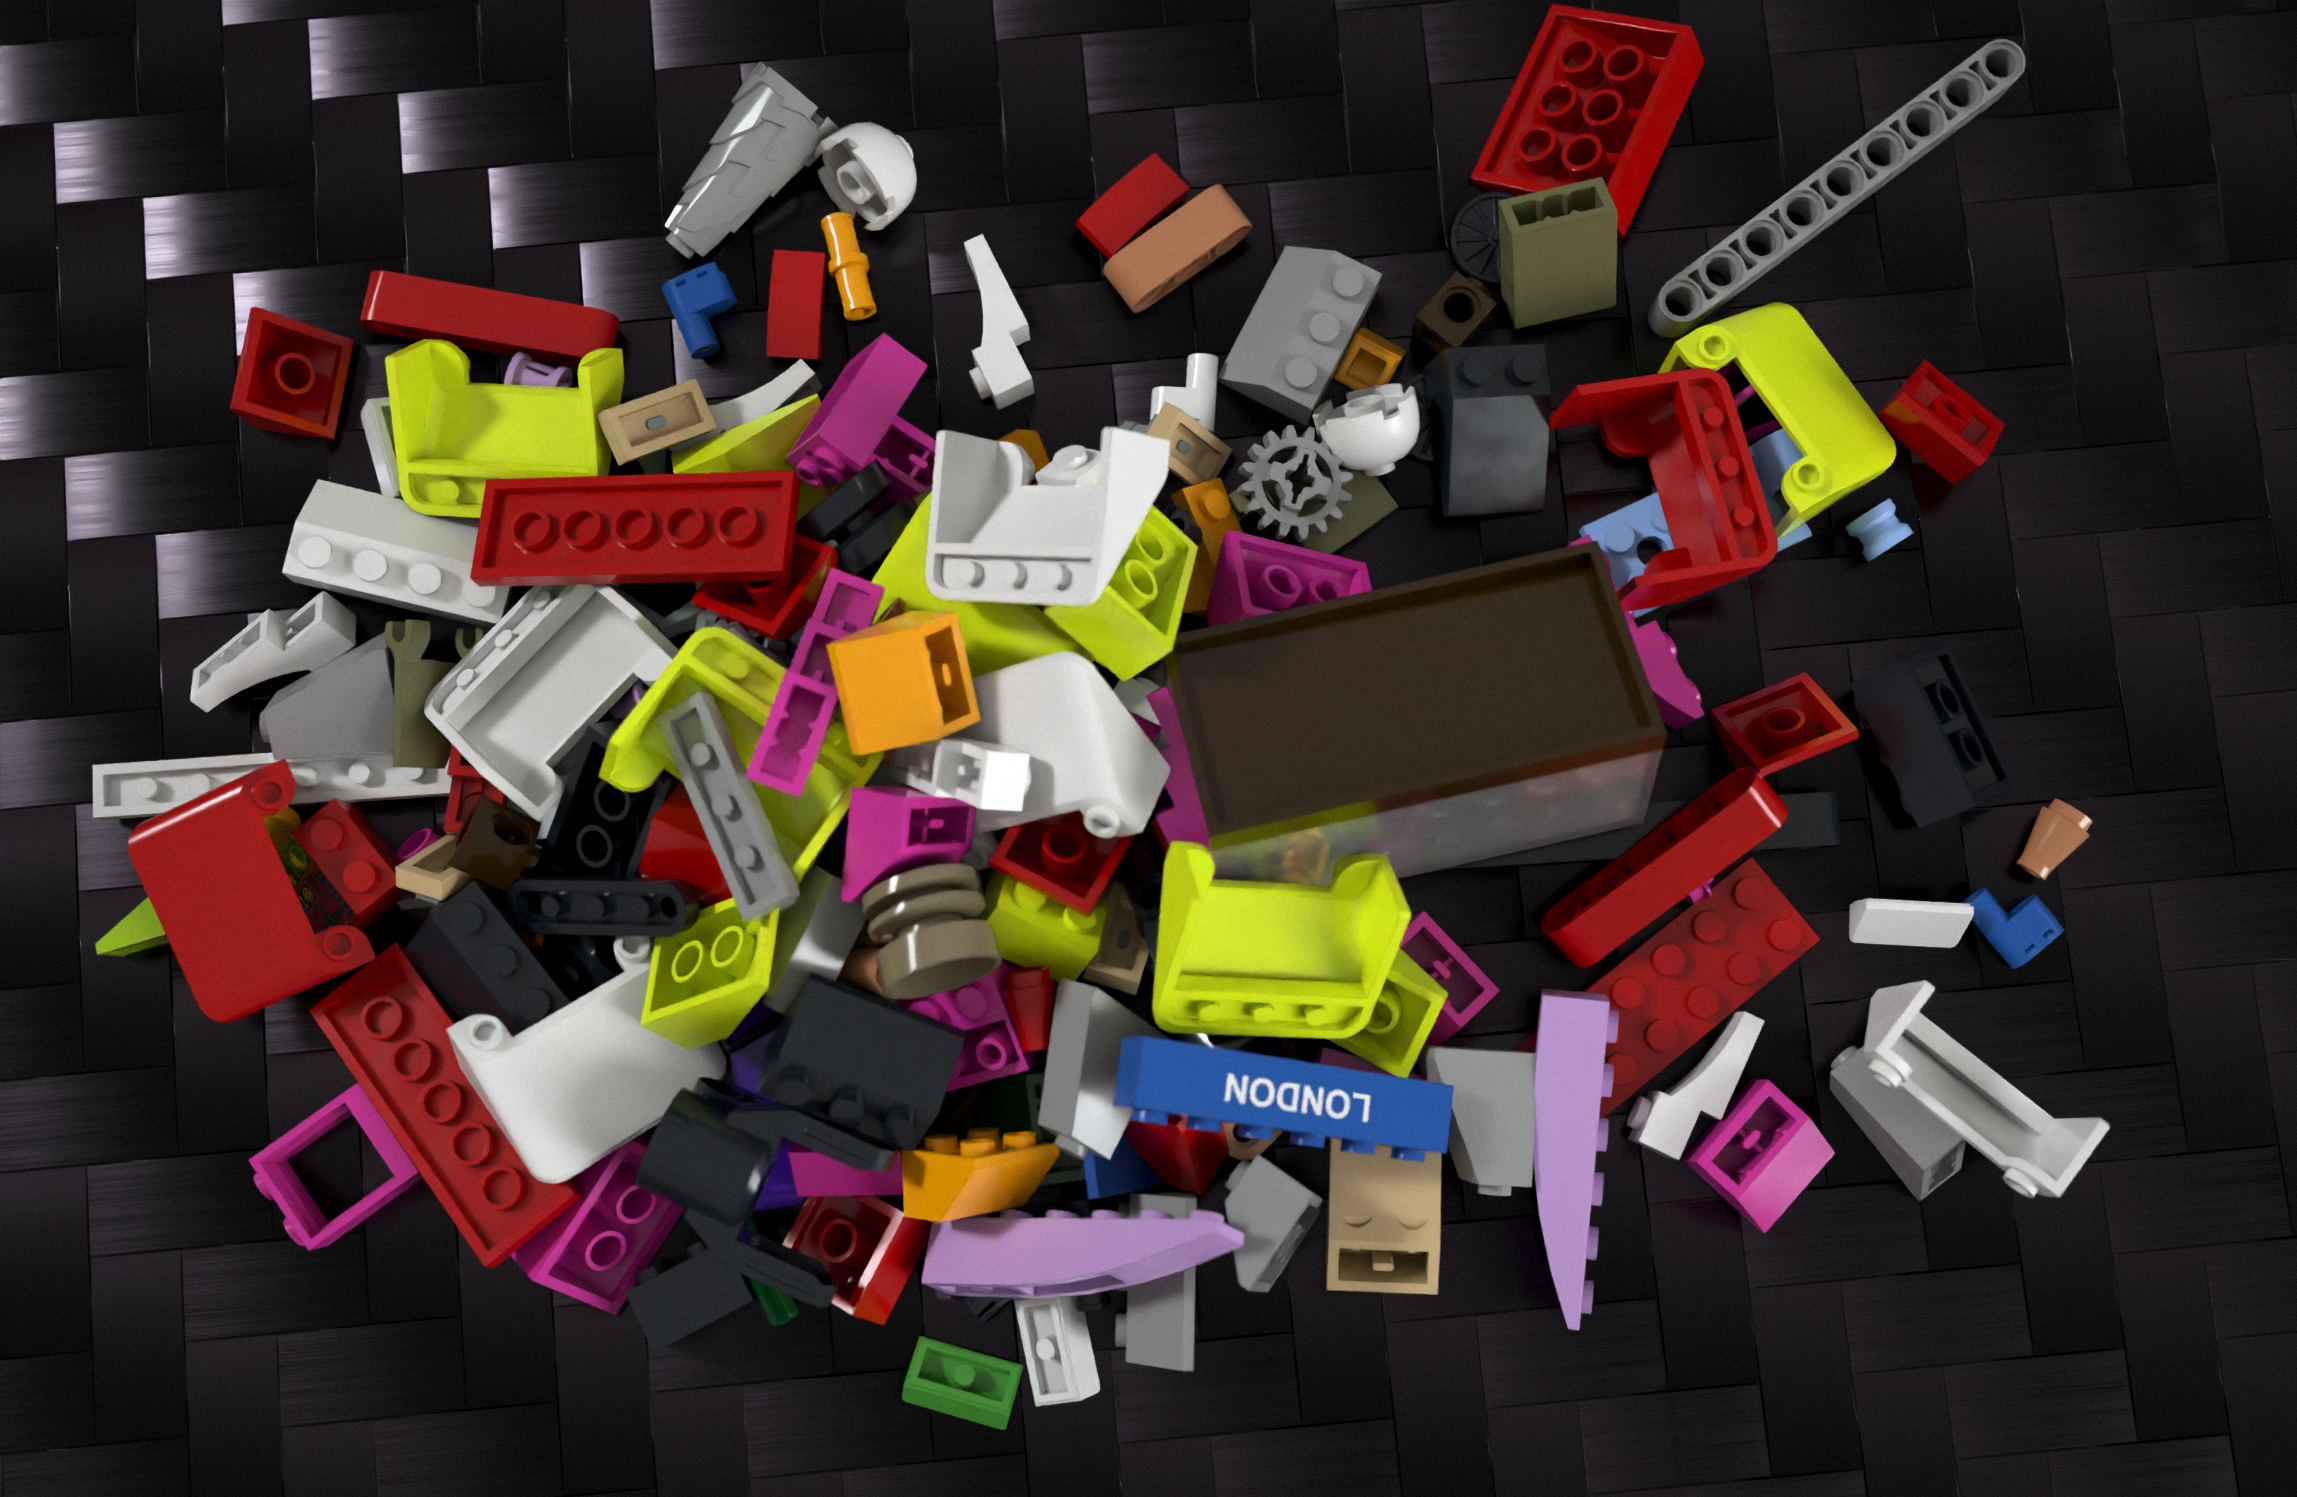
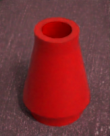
[1002,965,1057,1051]

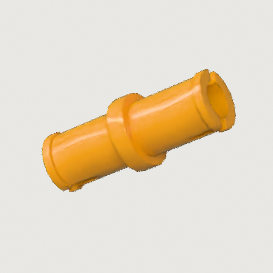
[821,212,877,321]

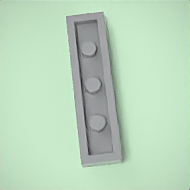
[656,691,801,921]

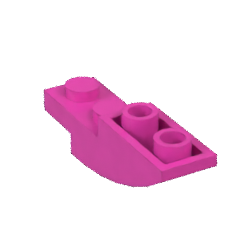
[1567,534,1705,730]

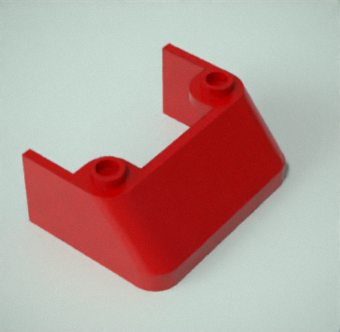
[1549,368,1778,612]

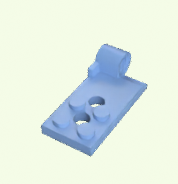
[1579,428,1812,618]

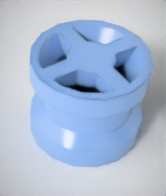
[1845,498,1913,562]

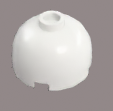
[815,122,917,231]
[1313,383,1420,476]

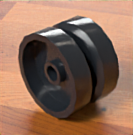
[795,458,917,576]

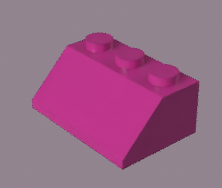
[1206,529,1372,627]
[511,1133,685,1315]

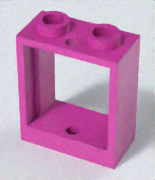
[785,333,928,491]
[248,1083,423,1251]

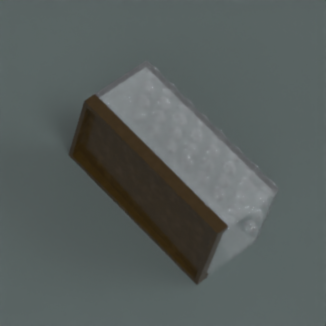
[1162,540,1667,886]

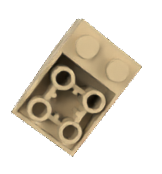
[1325,1139,1441,1295]

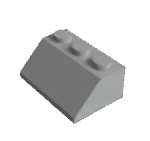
[1217,246,1382,426]
[1225,1154,1327,1293]
[1115,1190,1197,1371]

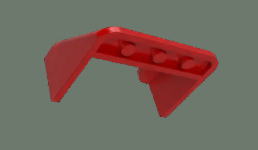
[128,759,377,1023]

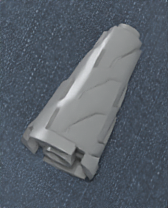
[665,62,839,260]

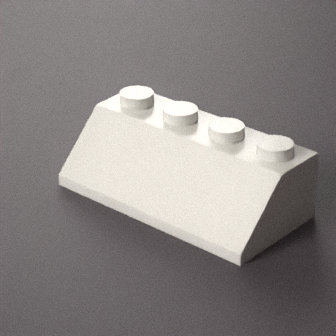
[282,479,517,628]

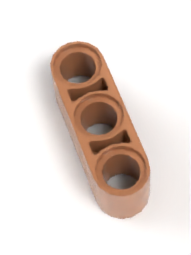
[1102,184,1252,313]

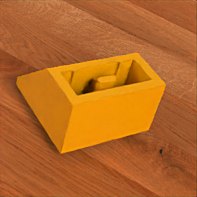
[827,611,981,755]
[902,1127,1060,1222]

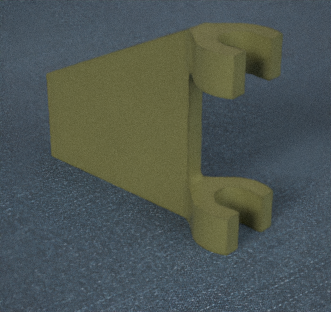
[1228,468,1398,554]
[385,619,492,769]

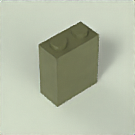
[1498,177,1618,329]

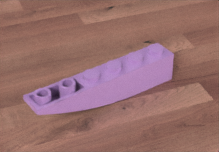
[1533,988,1619,1330]
[921,1210,1244,1298]

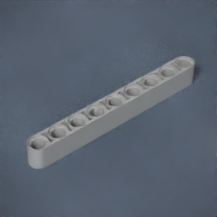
[1647,39,2026,338]

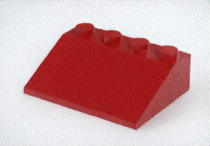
[1470,4,1705,238]

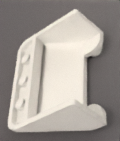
[925,427,1170,606]
[424,584,679,821]
[952,652,1170,871]
[446,936,727,1184]
[1863,980,2110,1198]

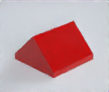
[230,307,354,440]
[1877,359,2005,485]
[691,533,838,641]
[1710,672,1859,777]
[639,781,733,906]
[988,809,1136,918]

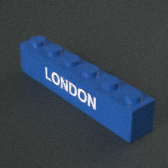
[1113,1036,1454,1163]

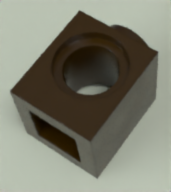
[1411,271,1497,354]
[447,795,543,892]

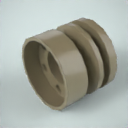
[861,863,1002,999]

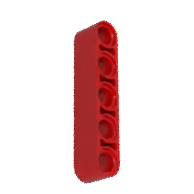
[359,270,619,368]
[1541,767,1788,968]

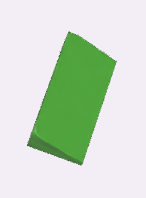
[902,1336,1024,1430]

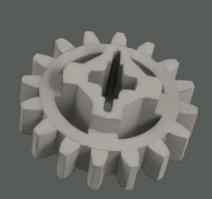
[1237,425,1353,542]

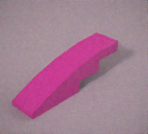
[745,567,886,798]
[1146,684,1216,879]

